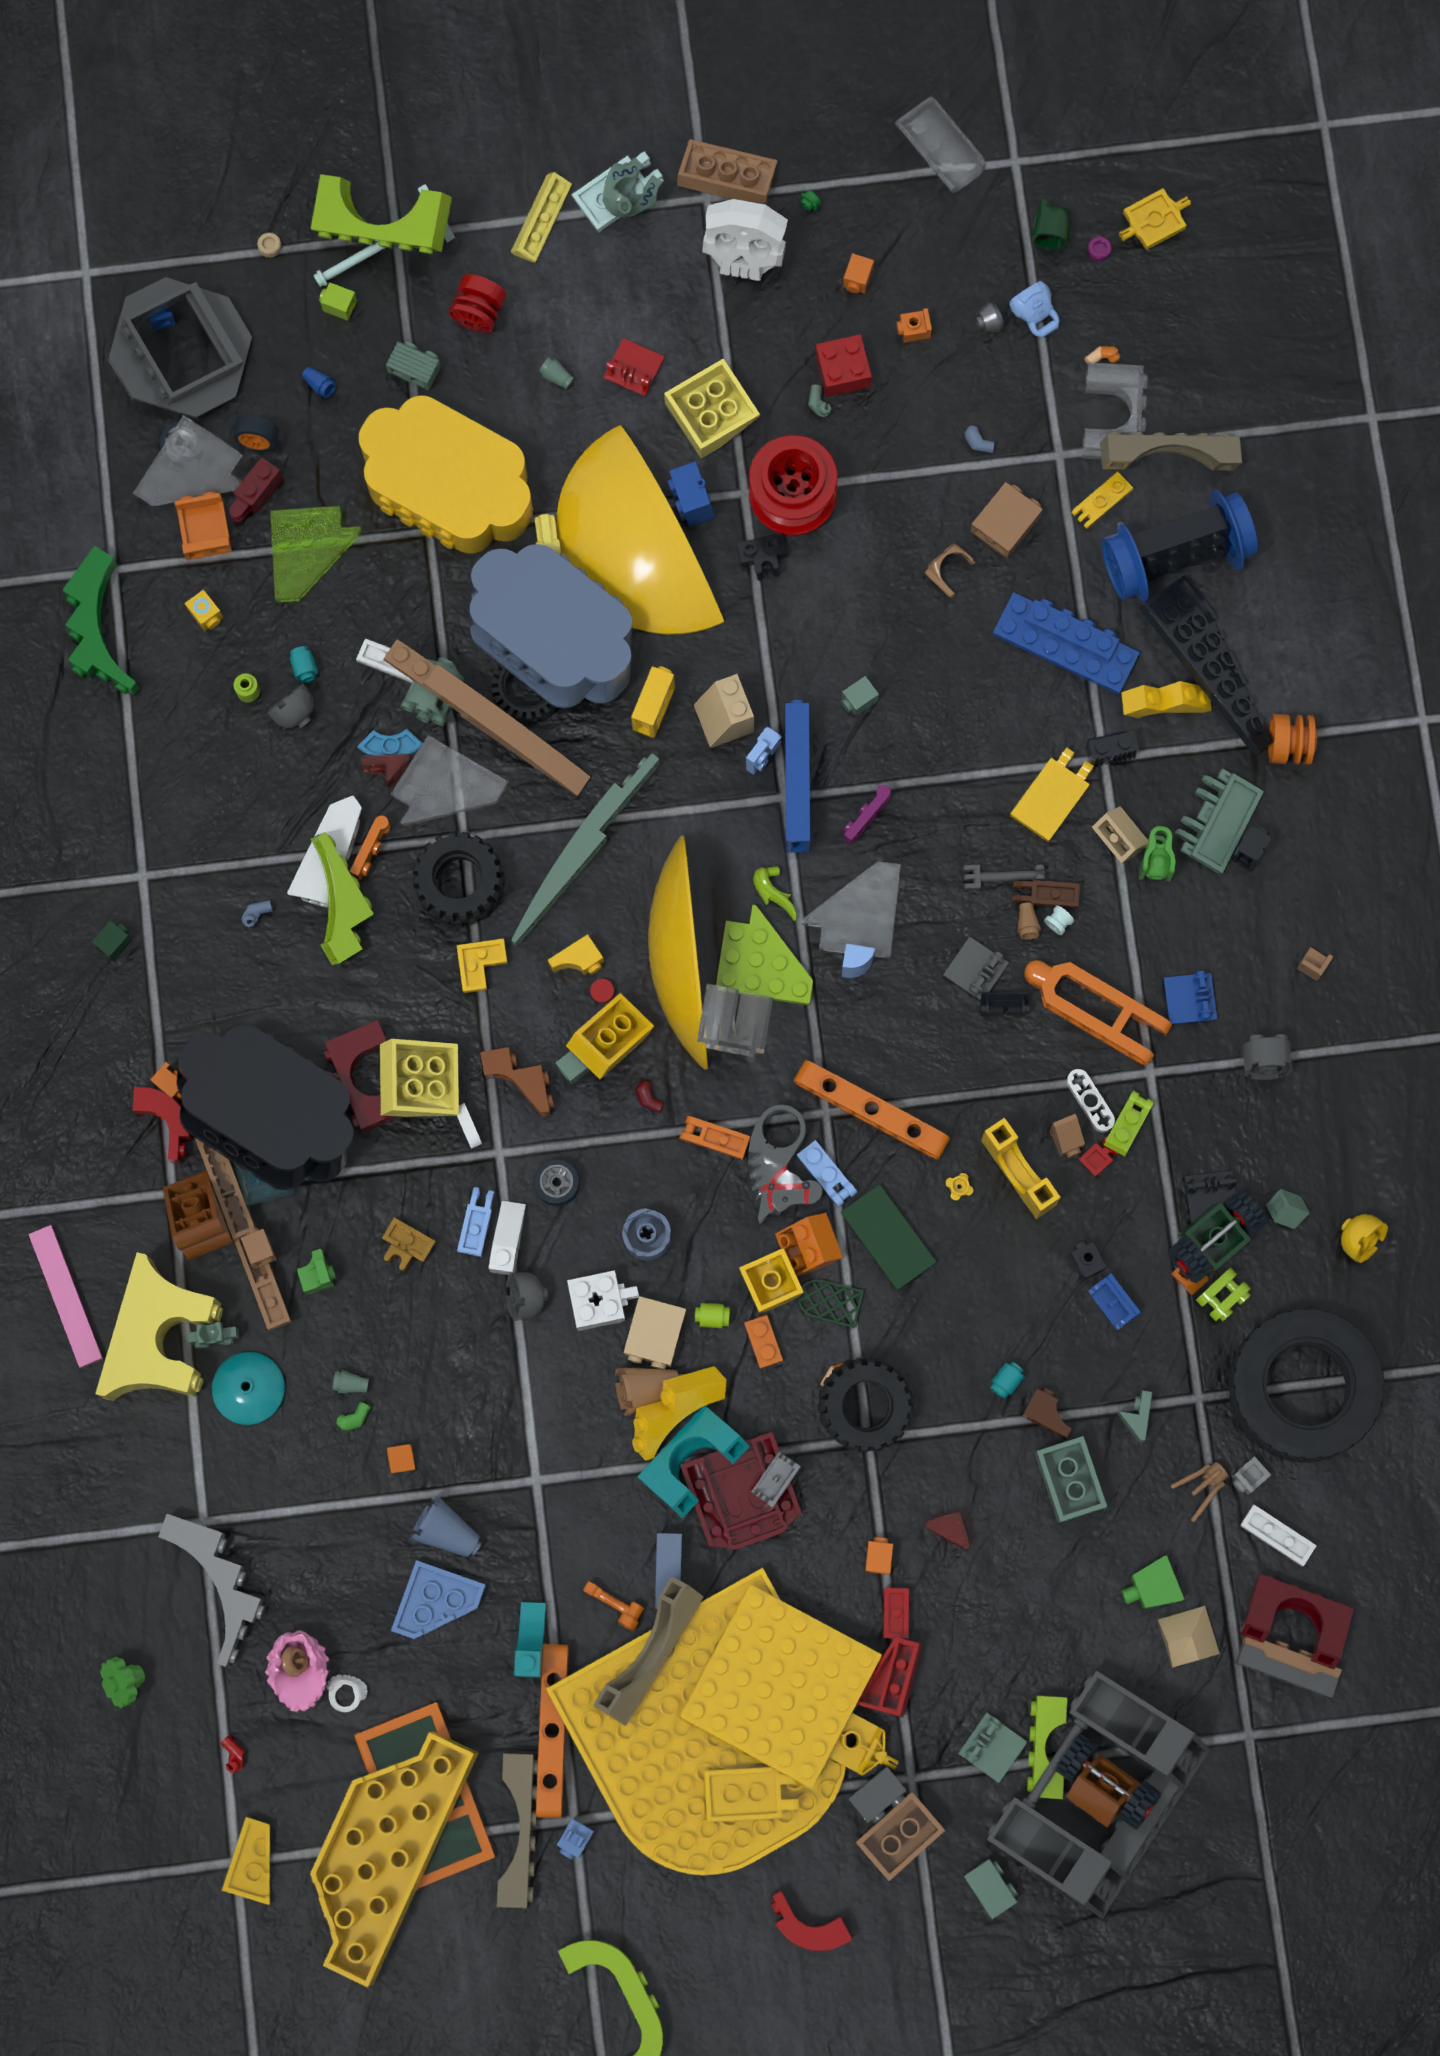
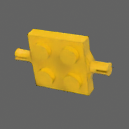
[1119,188,1191,250]

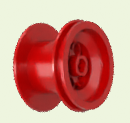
[749,435,838,536]

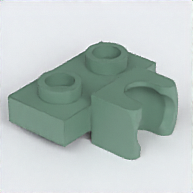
[187,1322,240,1348]

